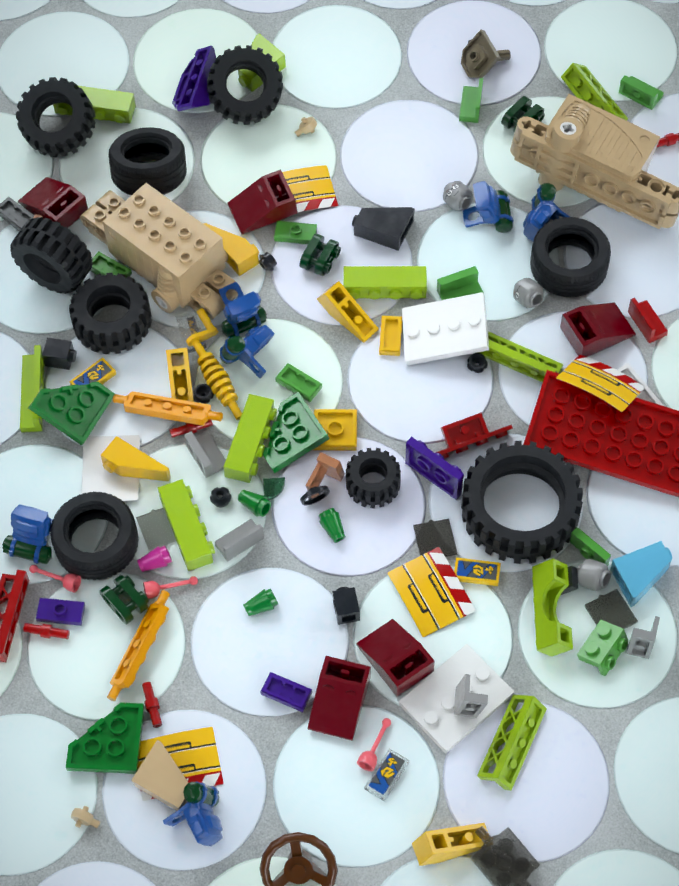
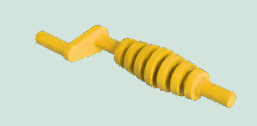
[186,308,242,420]

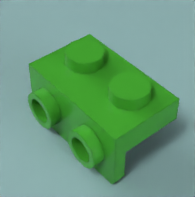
[577,620,628,676]

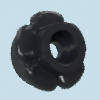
[258,252,277,271]
[467,353,488,373]
[193,384,214,404]
[210,487,232,508]

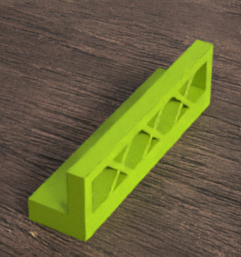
[561,63,628,121]
[477,331,563,383]
[20,345,44,433]
[477,694,547,791]

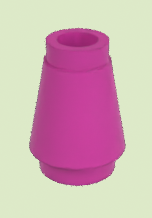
[137,545,172,572]

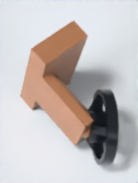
[300,452,345,506]

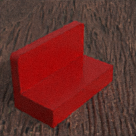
[628,297,668,343]

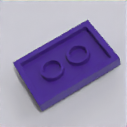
[405,436,464,500]

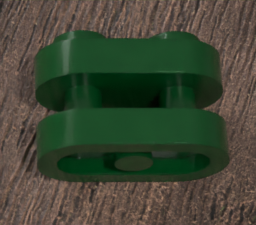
[501,96,545,133]
[299,233,341,276]
[99,575,149,625]

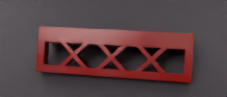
[0,569,30,663]

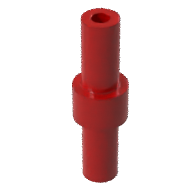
[656,133,679,148]
[169,419,213,438]
[23,623,70,639]
[142,682,162,728]

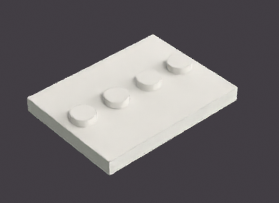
[402,292,489,366]
[399,644,515,754]

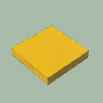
[313,409,357,451]

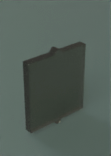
[136,507,176,551]
[413,519,457,557]
[584,589,638,629]

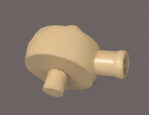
[294,117,317,137]
[71,806,100,828]

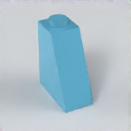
[610,541,672,607]

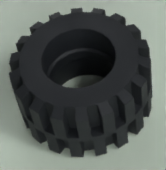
[346,448,401,508]

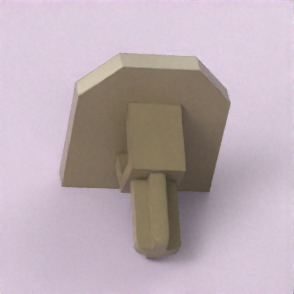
[461,29,511,78]

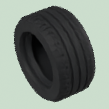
[108,127,187,195]
[530,217,611,297]
[50,491,139,580]

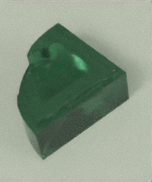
[263,477,285,500]

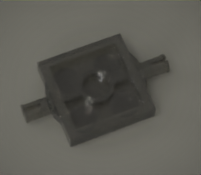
[471,826,540,886]

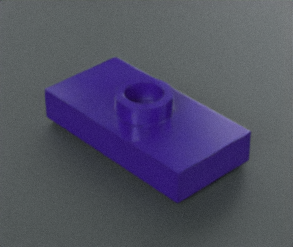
[36,598,85,626]
[260,672,313,713]

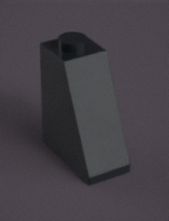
[352,207,415,251]

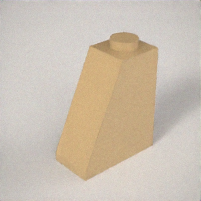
[131,740,188,811]

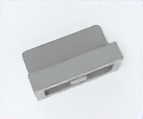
[184,431,226,478]
[215,519,264,562]
[626,616,660,659]
[454,674,488,718]

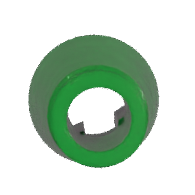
[238,490,271,517]
[318,508,346,543]
[243,588,278,616]

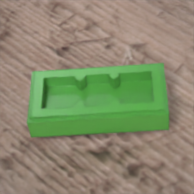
[274,221,317,244]
[90,251,132,278]
[275,363,322,402]
[570,528,611,566]

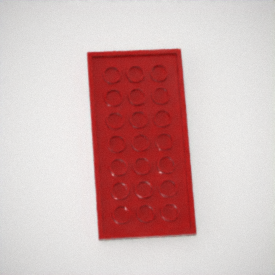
[523,370,679,497]

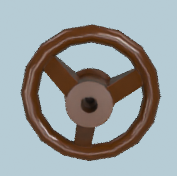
[259,832,338,886]

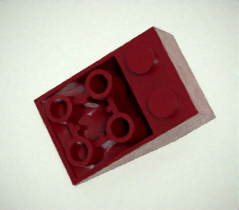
[227,169,298,235]
[18,177,88,228]
[560,302,636,357]
[356,619,435,697]
[307,656,371,741]

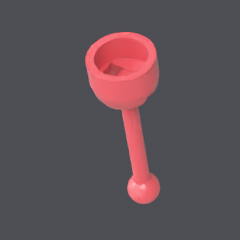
[29,565,81,593]
[143,576,198,599]
[357,718,391,771]

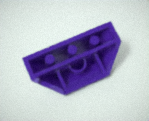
[172,45,216,111]

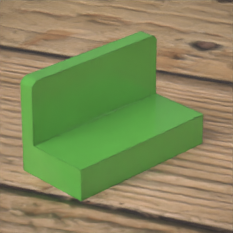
[618,75,664,110]
[459,78,484,123]
[437,266,484,300]

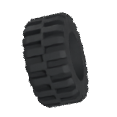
[207,45,283,125]
[16,77,96,157]
[10,217,93,294]
[69,273,152,354]

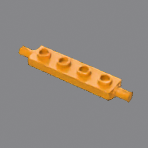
[113,391,223,426]
[107,590,170,701]

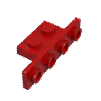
[435,412,513,459]

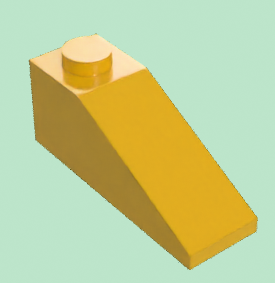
[204,223,259,276]
[317,281,379,343]
[166,347,194,402]
[101,436,171,481]
[412,822,493,866]

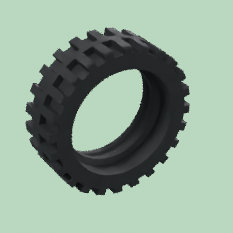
[461,440,583,564]

